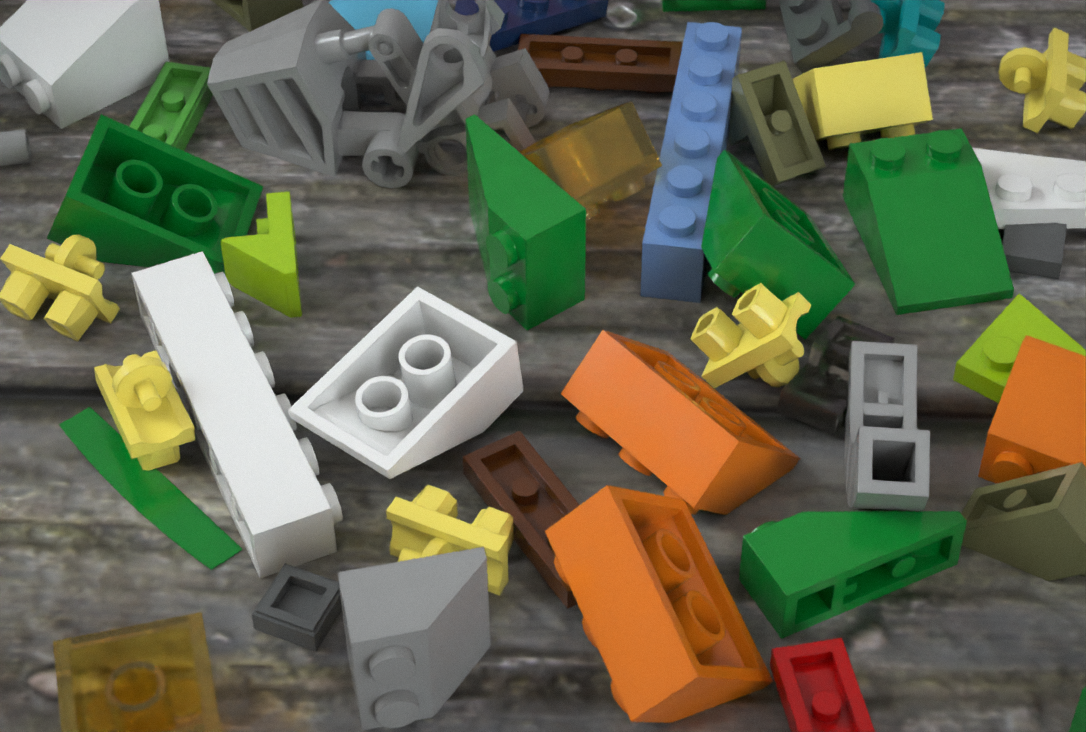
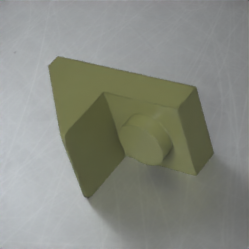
[729,60,826,187]

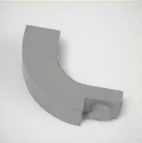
[845,341,930,511]

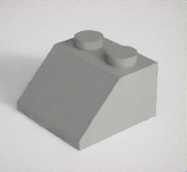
[337,547,491,730]

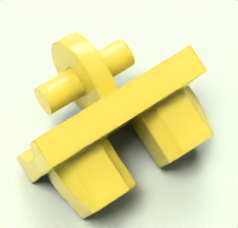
[999,27,1086,133]
[0,235,120,341]
[690,283,811,388]
[94,350,195,471]
[386,485,514,596]

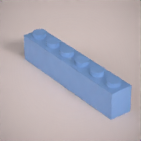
[640,22,742,303]

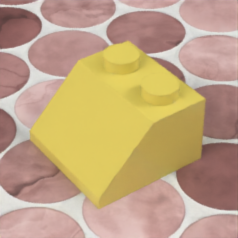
[792,52,933,150]

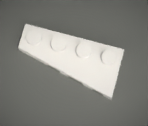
[973,148,1086,229]

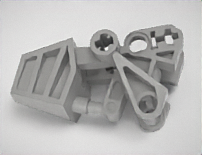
[207,0,550,188]

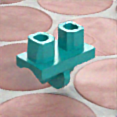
[871,0,945,68]

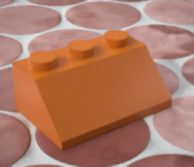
[561,330,801,515]
[978,335,1086,484]
[545,485,774,723]

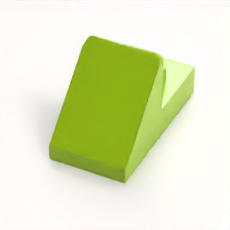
[221,191,302,318]

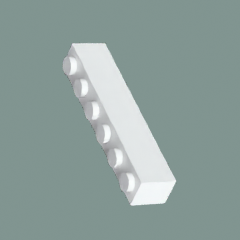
[132,251,343,579]

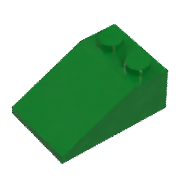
[47,114,264,275]
[465,114,586,331]
[842,128,1014,315]
[701,149,856,340]

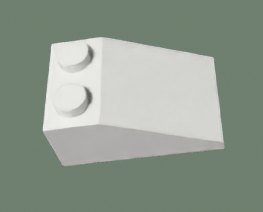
[288,286,523,479]

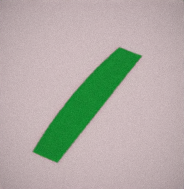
[59,407,242,570]

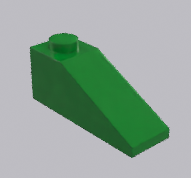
[739,511,967,639]

